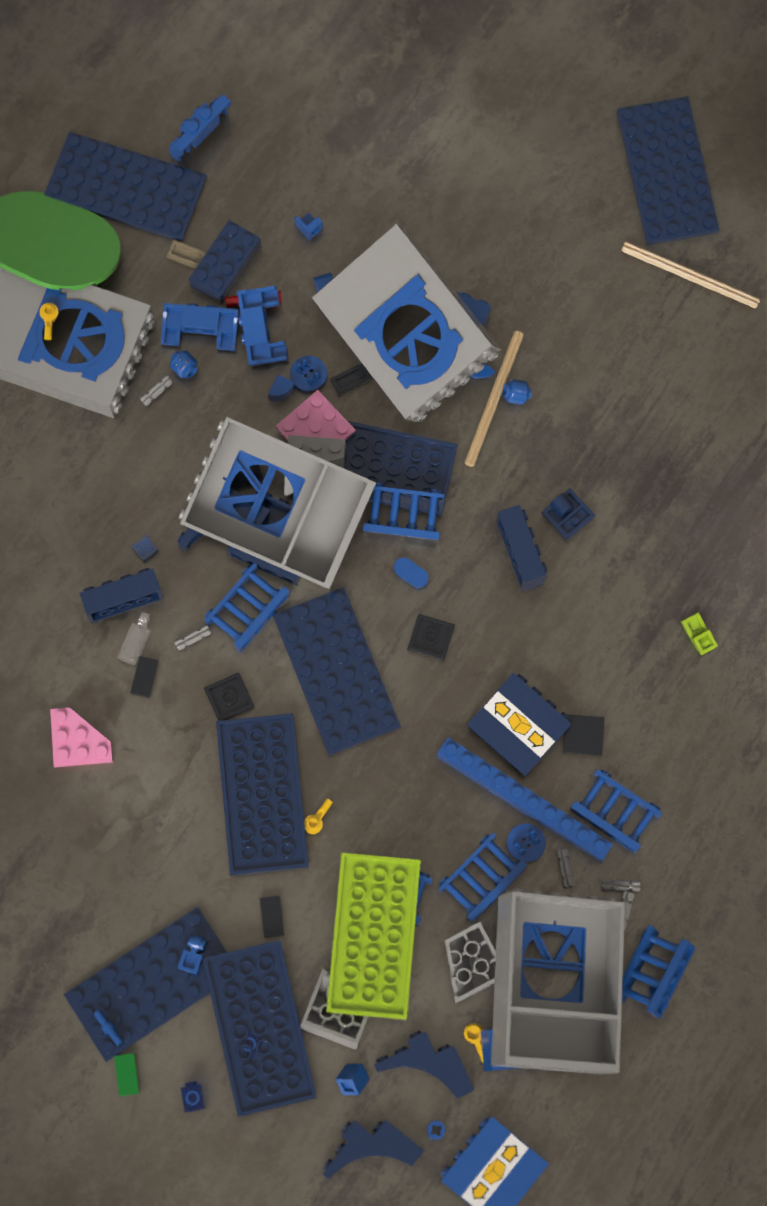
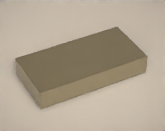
[167,240,207,269]

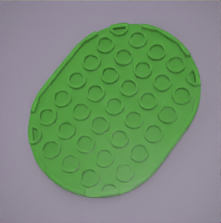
[0,191,121,291]

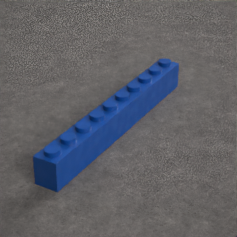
[437,737,613,864]

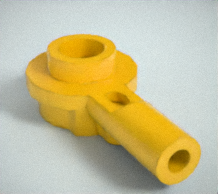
[39,303,59,340]
[304,799,333,834]
[464,1023,483,1063]

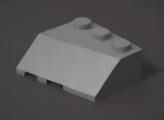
[284,435,346,496]
[445,922,496,1003]
[301,968,368,1050]

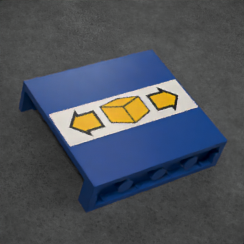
[440,1117,549,1206]

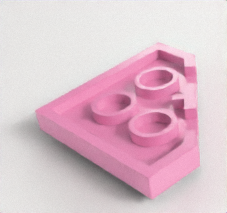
[275,390,356,441]
[50,707,113,768]

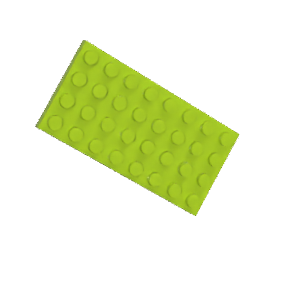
[326,853,421,1020]

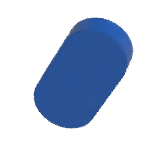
[394,558,429,588]

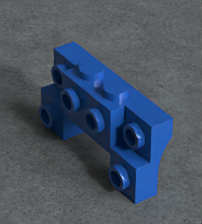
[169,95,232,163]
[237,286,289,366]
[160,303,239,351]

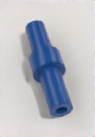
[93,1009,124,1046]

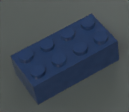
[189,220,261,305]
[496,505,548,592]
[80,568,164,623]

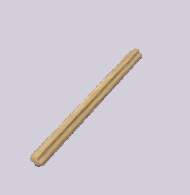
[622,241,760,308]
[465,331,523,467]

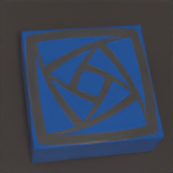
[132,535,159,562]

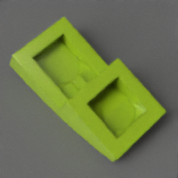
[680,612,718,656]

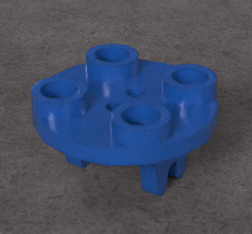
[290,356,327,393]
[507,824,546,863]

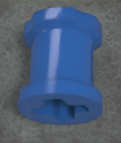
[427,1121,445,1140]

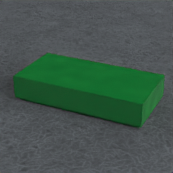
[114,1053,140,1097]

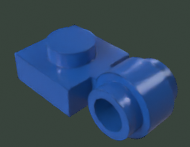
[177,935,206,975]

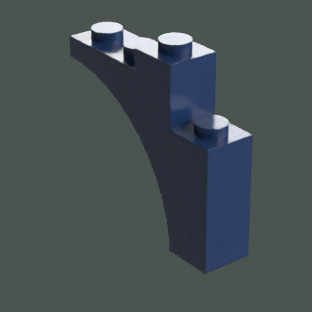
[178,488,271,552]
[374,1030,474,1099]
[322,1120,424,1179]

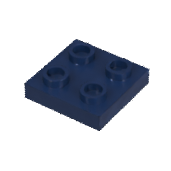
[542,488,596,541]

